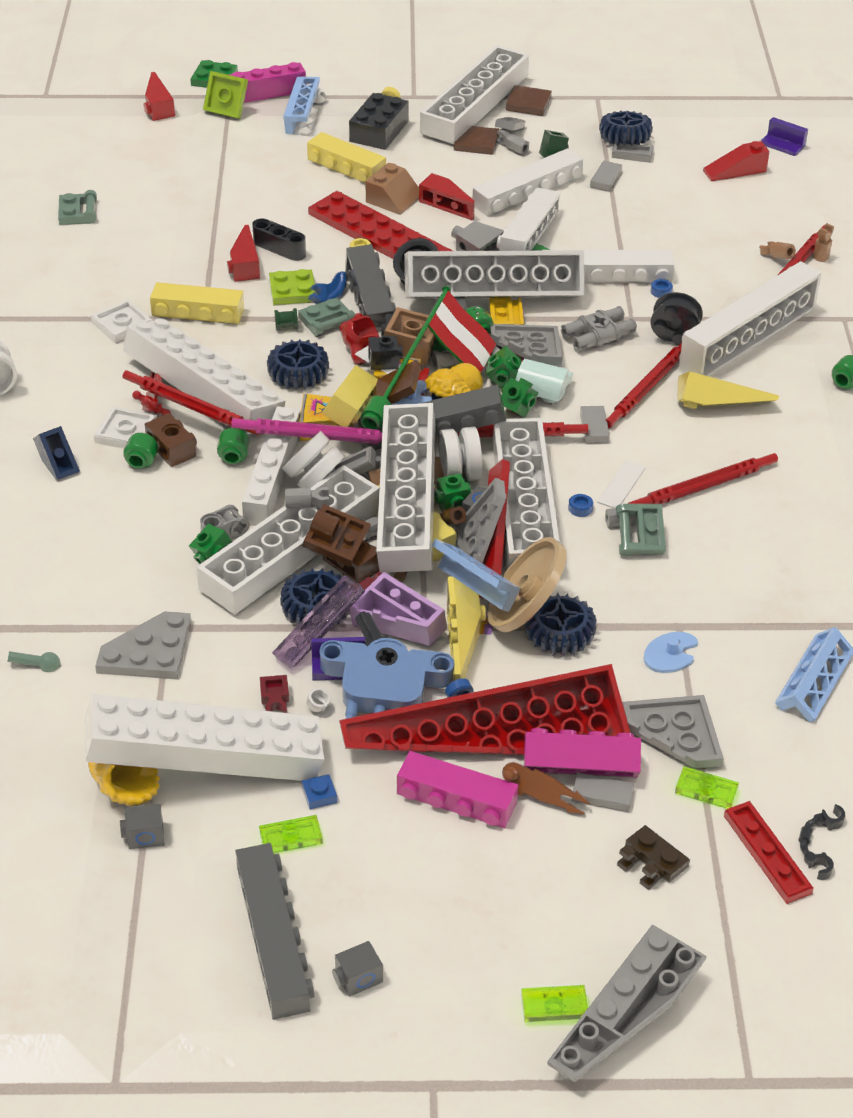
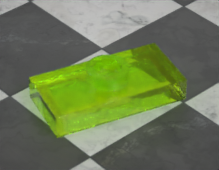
[675,766,739,809]
[259,815,323,853]
[521,985,588,1022]

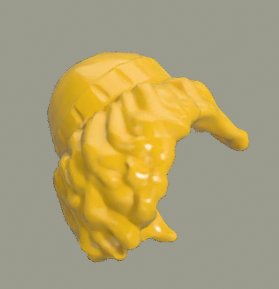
[425,363,483,398]
[88,762,160,807]

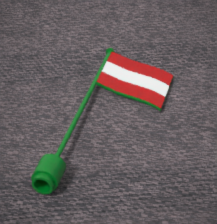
[361,286,496,430]

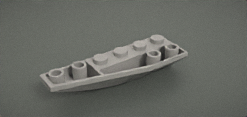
[547,924,707,1082]

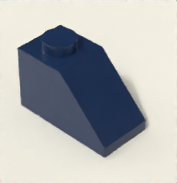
[33,426,80,480]

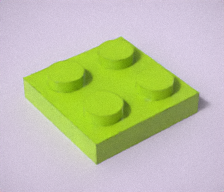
[203,71,248,119]
[269,269,317,305]

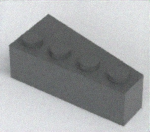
[345,244,396,328]

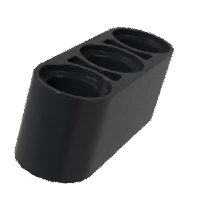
[252,218,306,261]

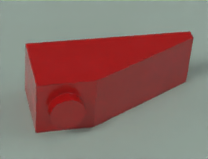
[143,72,175,121]
[703,141,770,182]
[419,173,475,220]
[227,224,260,282]

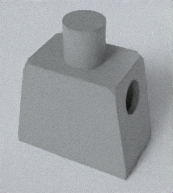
[451,221,504,251]

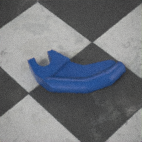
[308,271,347,304]

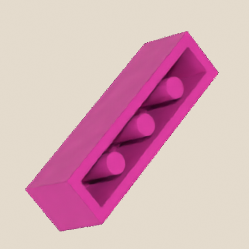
[229,62,306,103]
[524,728,641,778]
[397,751,518,828]

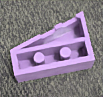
[349,572,447,646]

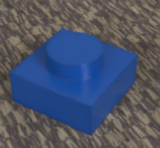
[302,774,337,810]

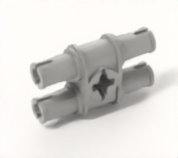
[561,306,637,352]

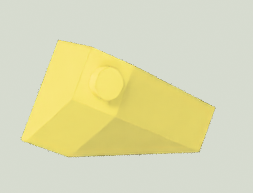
[677,371,779,409]
[447,577,486,681]

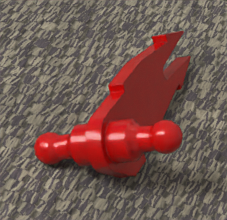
[132,371,171,416]

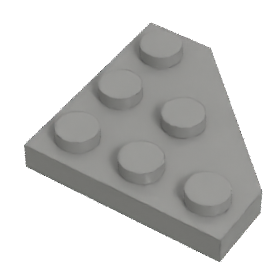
[490,324,562,366]
[455,478,507,563]
[95,611,192,679]
[622,695,724,768]

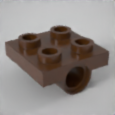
[302,504,371,567]

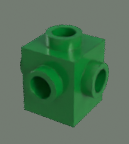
[486,346,522,389]
[501,378,539,417]
[434,473,471,512]
[189,524,233,564]

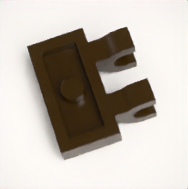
[617,825,690,890]

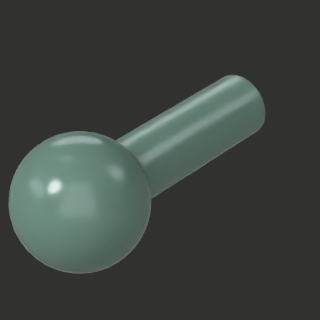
[7,651,60,672]

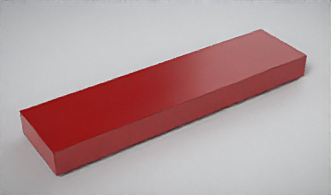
[724,801,814,904]

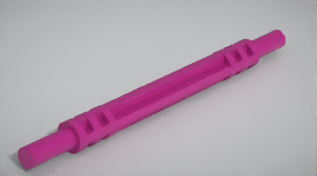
[231,418,382,444]

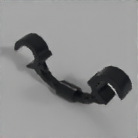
[798,804,846,880]

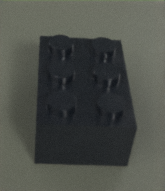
[349,93,409,150]

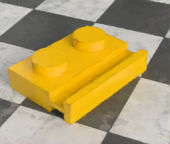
[489,297,524,325]

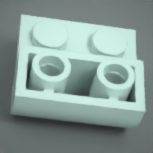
[516,359,573,403]

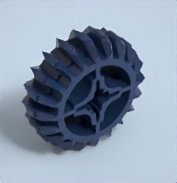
[599,110,653,146]
[267,339,329,390]
[280,568,351,630]
[524,592,597,656]

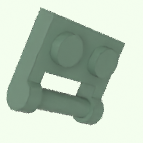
[58,190,97,225]
[298,298,355,336]
[616,504,666,556]

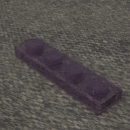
[272,575,365,670]

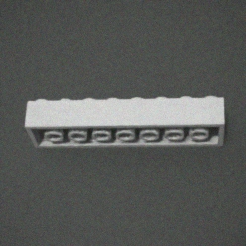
[420,45,529,144]
[404,250,584,299]
[679,261,822,377]
[123,318,286,435]
[376,403,436,573]
[492,418,560,569]
[196,465,380,615]
[85,694,324,781]

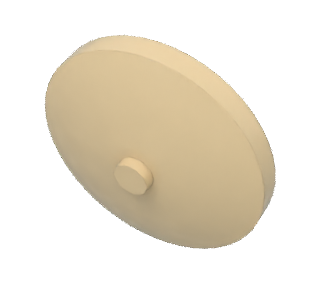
[487,537,567,632]

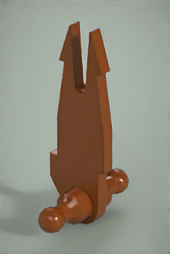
[502,762,590,814]

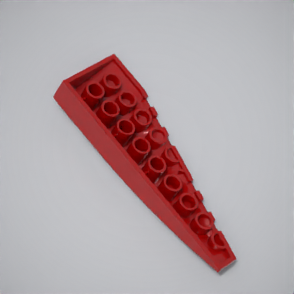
[339,664,630,755]

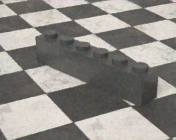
[358,385,506,451]
[235,843,315,1020]

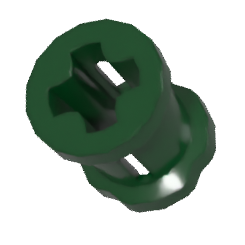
[274,308,298,330]

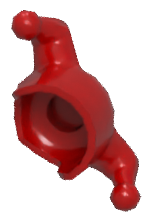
[340,313,380,364]

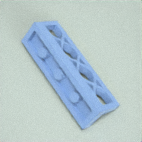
[283,77,320,134]
[432,539,521,612]
[775,627,853,722]

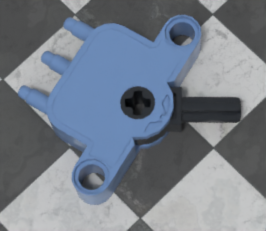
[320,611,454,719]

